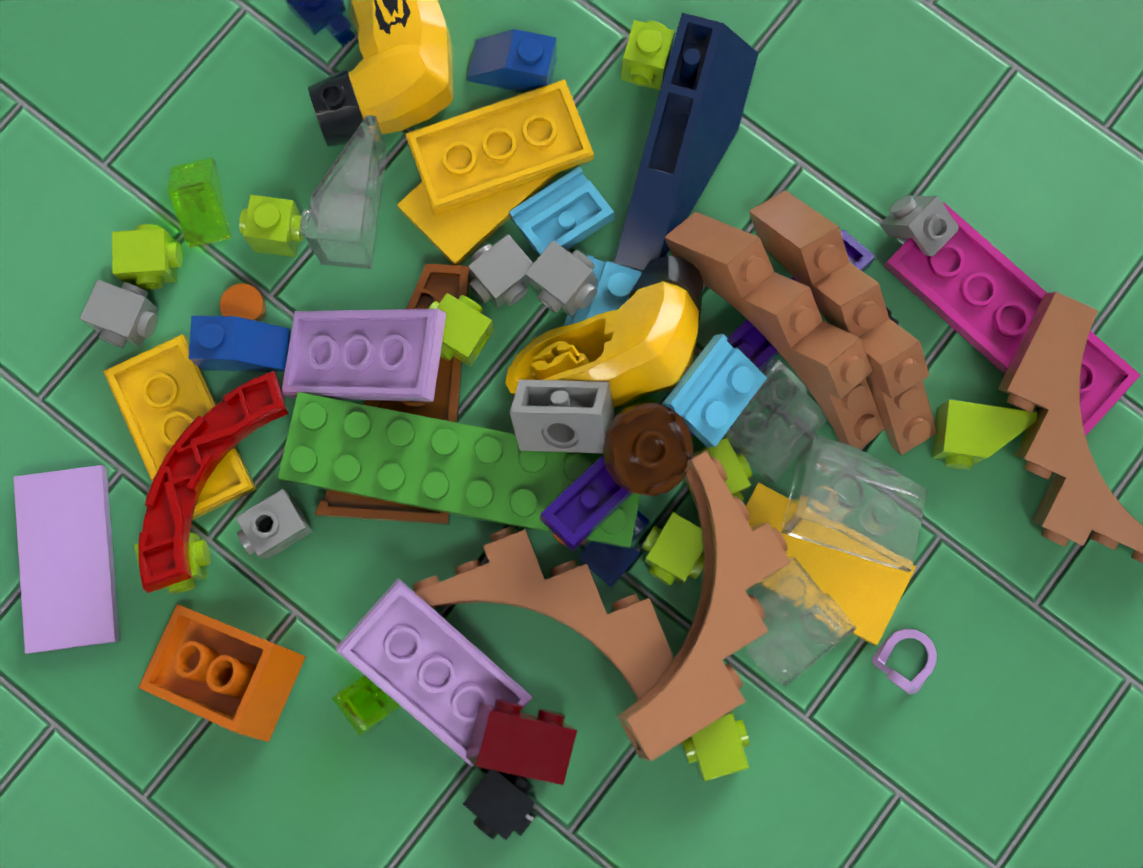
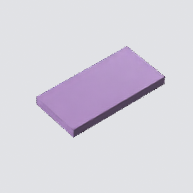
[281,309,446,401]
[13,465,120,654]
[336,578,533,767]

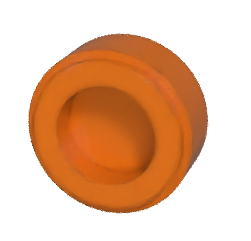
[220,283,266,322]

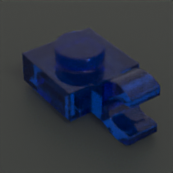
[286,0,355,47]
[577,511,650,588]

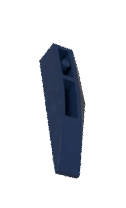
[614,12,759,272]

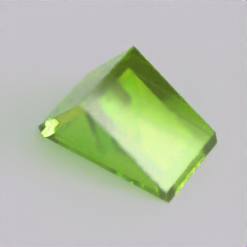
[168,157,231,248]
[332,675,402,736]

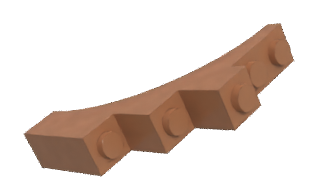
[749,190,937,455]
[664,212,885,455]
[998,292,1143,563]
[616,450,791,762]
[412,526,674,700]

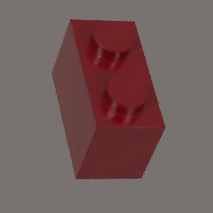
[466,699,578,785]

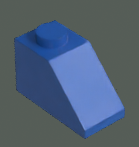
[467,29,557,93]
[189,316,291,372]

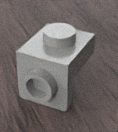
[880,195,959,256]

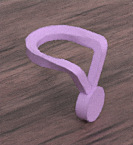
[872,629,937,695]

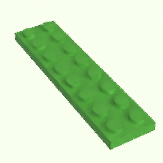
[278,392,640,549]

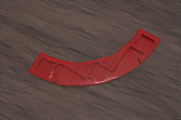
[138,371,288,593]

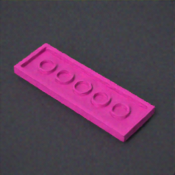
[884,202,1141,436]

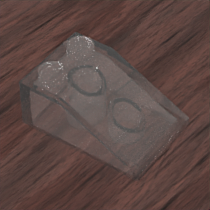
[301,115,387,269]
[781,435,927,572]

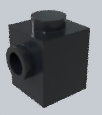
[463,770,537,840]

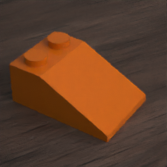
[138,604,306,742]

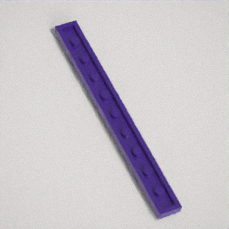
[540,229,876,551]

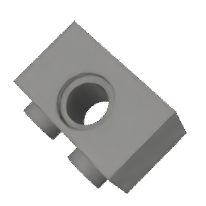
[510,380,615,453]

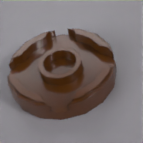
[603,403,693,496]

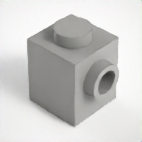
[468,234,533,310]
[525,241,599,317]
[79,279,158,348]
[235,489,313,560]

